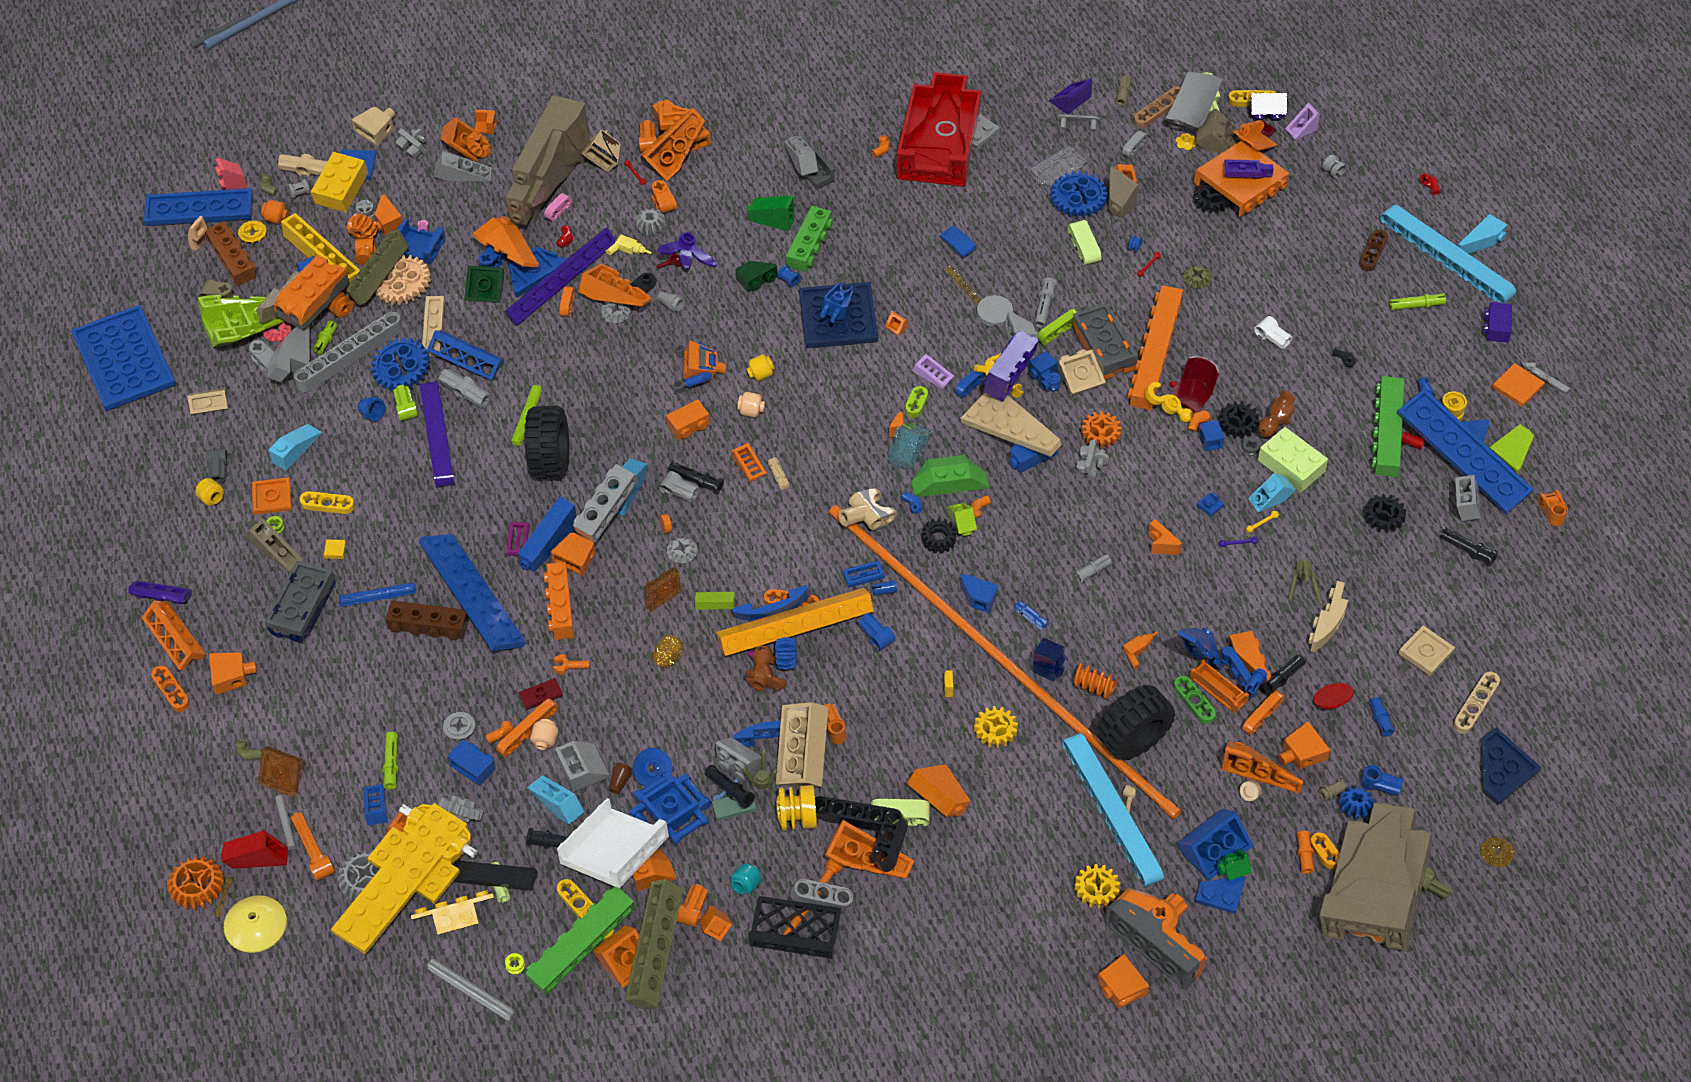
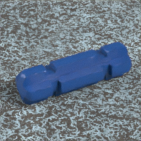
[1014,600,1048,630]

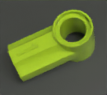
[393,385,418,421]

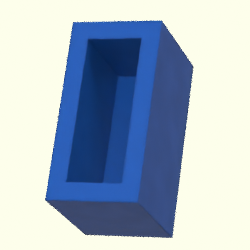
[447,740,496,787]

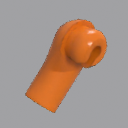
[871,135,890,158]
[1188,410,1211,432]
[486,721,514,744]

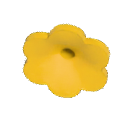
[1176,133,1197,150]

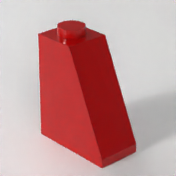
[221,830,288,869]

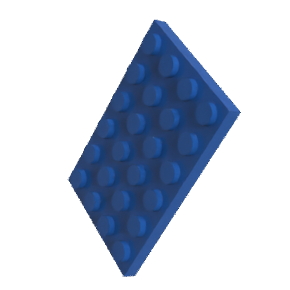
[71,305,176,411]

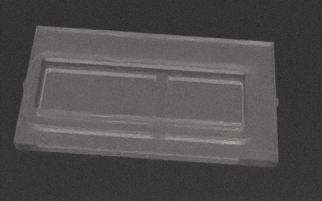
[1030,145,1088,188]

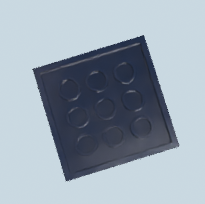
[799,282,878,348]

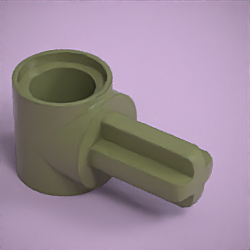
[1421,867,1451,898]

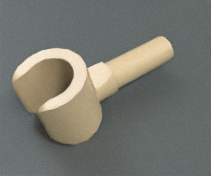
[1122,785,1136,812]

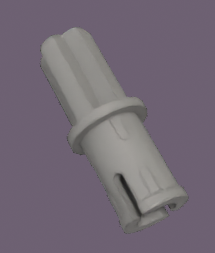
[1075,555,1112,583]

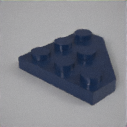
[1481,727,1541,805]

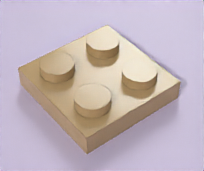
[1398,625,1455,676]

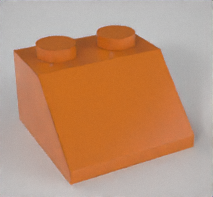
[592,925,639,988]

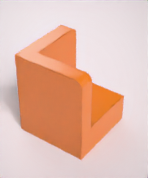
[474,110,497,134]
[699,905,732,942]

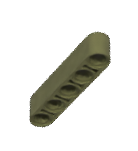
[347,229,409,305]

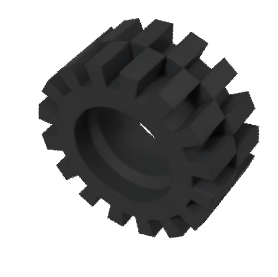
[922,518,956,554]

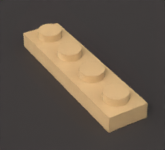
[422,296,445,357]

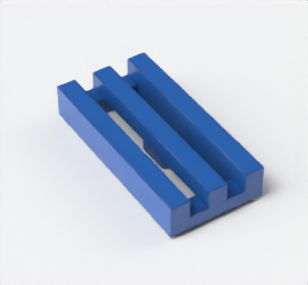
[842,560,885,588]

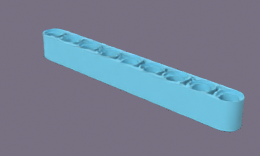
[1380,204,1516,304]
[1062,733,1164,887]

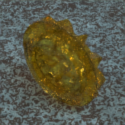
[1481,836,1515,867]

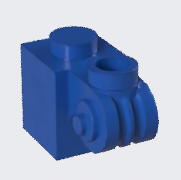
[1028,351,1061,391]

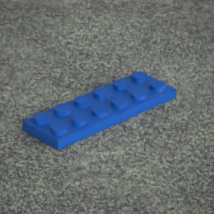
[144,188,253,226]

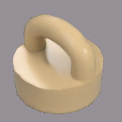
[1240,780,1262,801]

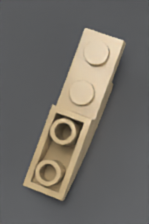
[1308,581,1348,652]

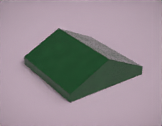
[464,265,504,303]

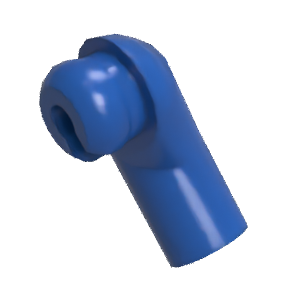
[901,491,923,514]

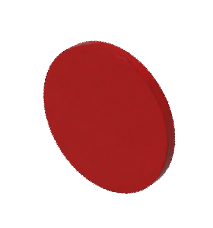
[1314,683,1354,709]

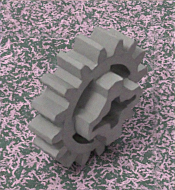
[439,795,484,822]

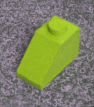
[946,502,977,536]

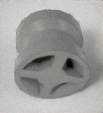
[356,200,375,219]

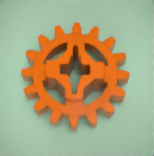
[1081,411,1122,449]

